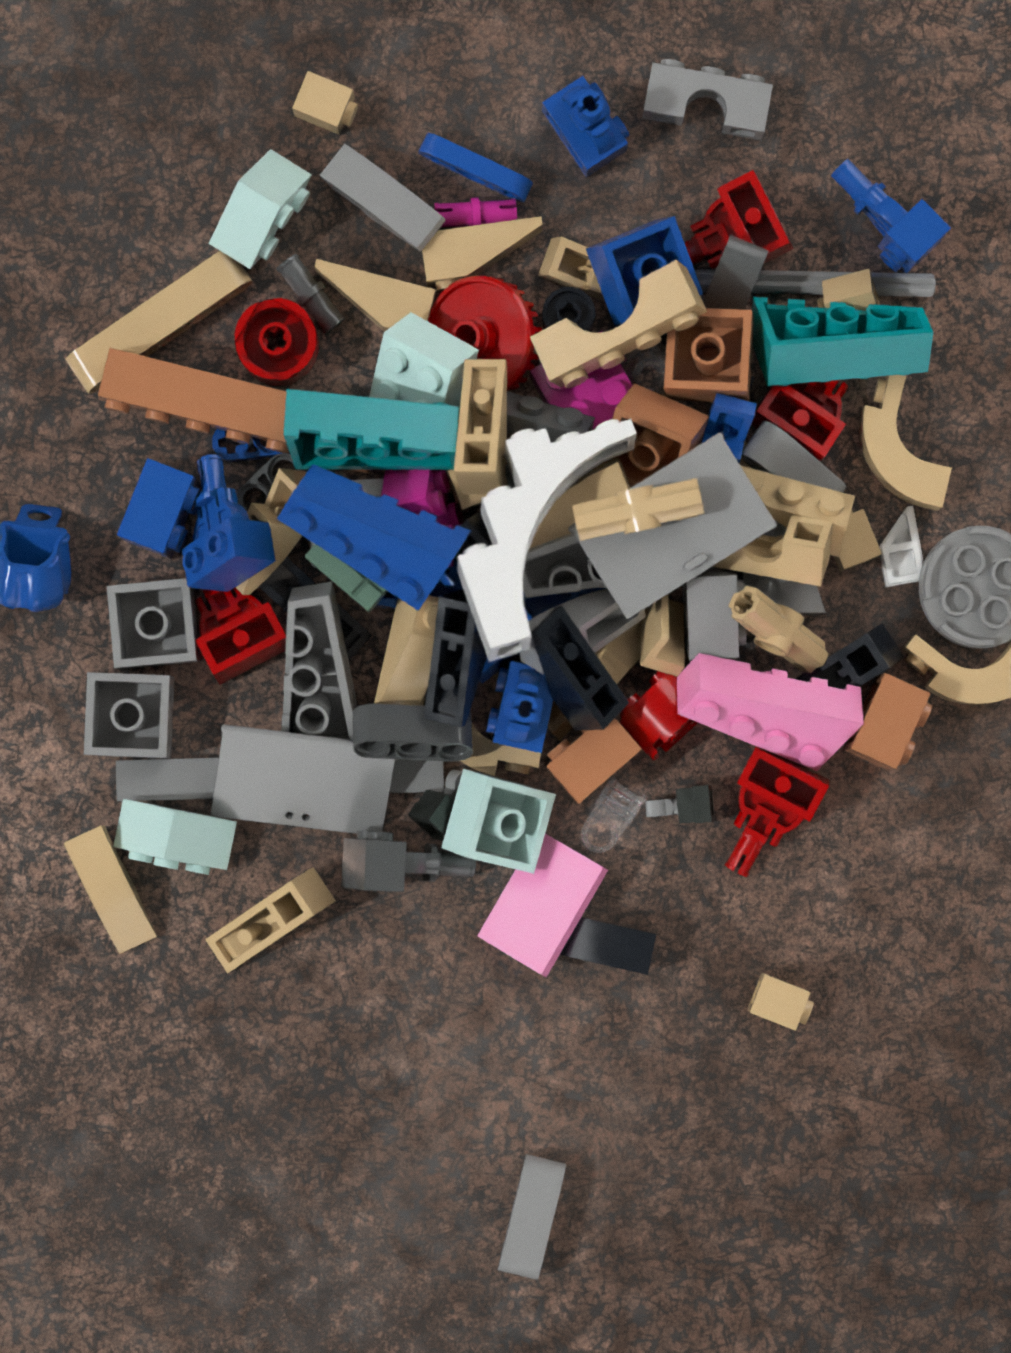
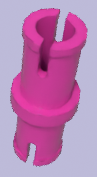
[434,197,517,229]

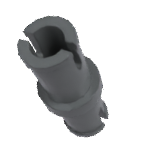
[276,254,346,334]

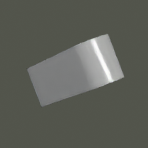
[741,421,847,492]
[497,1154,566,1280]

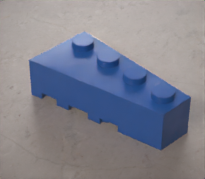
[277,464,471,611]

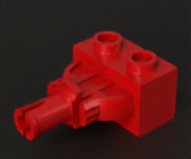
[685,170,794,269]
[751,380,849,462]
[195,587,286,685]
[724,746,830,877]

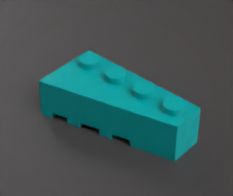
[752,297,934,386]
[284,389,460,470]

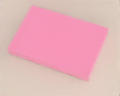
[477,834,608,977]

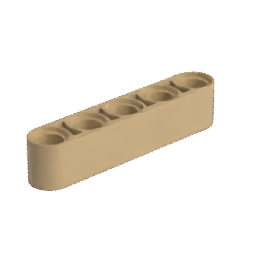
[65,251,253,394]

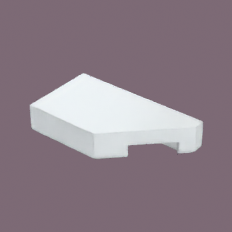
[879,506,924,588]

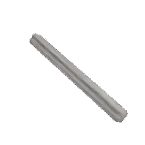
[695,269,936,297]

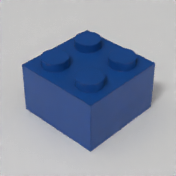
[586,216,703,326]
[117,458,201,559]

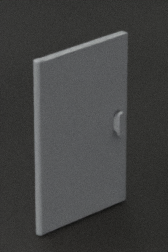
[568,432,778,619]
[210,724,395,834]

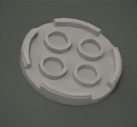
[919,526,1011,649]

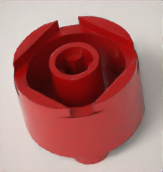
[234,298,319,386]
[619,671,698,761]

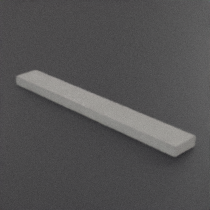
[116,757,444,802]

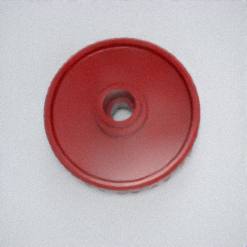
[428,276,542,391]

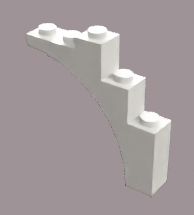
[457,419,637,662]

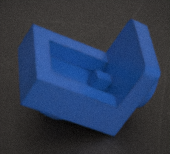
[701,393,757,463]

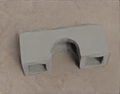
[642,59,773,140]

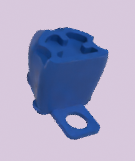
[0,504,71,612]

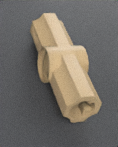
[572,478,705,541]
[729,586,829,673]

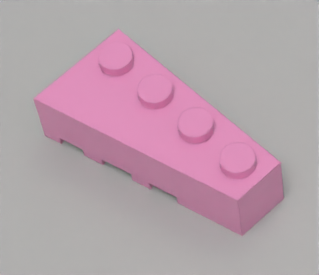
[677,653,864,771]

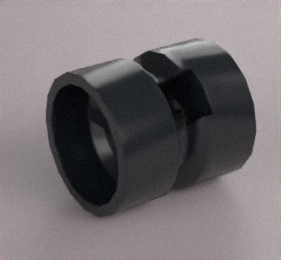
[542,287,595,332]

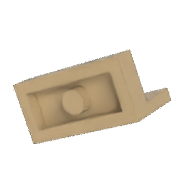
[640,594,685,676]

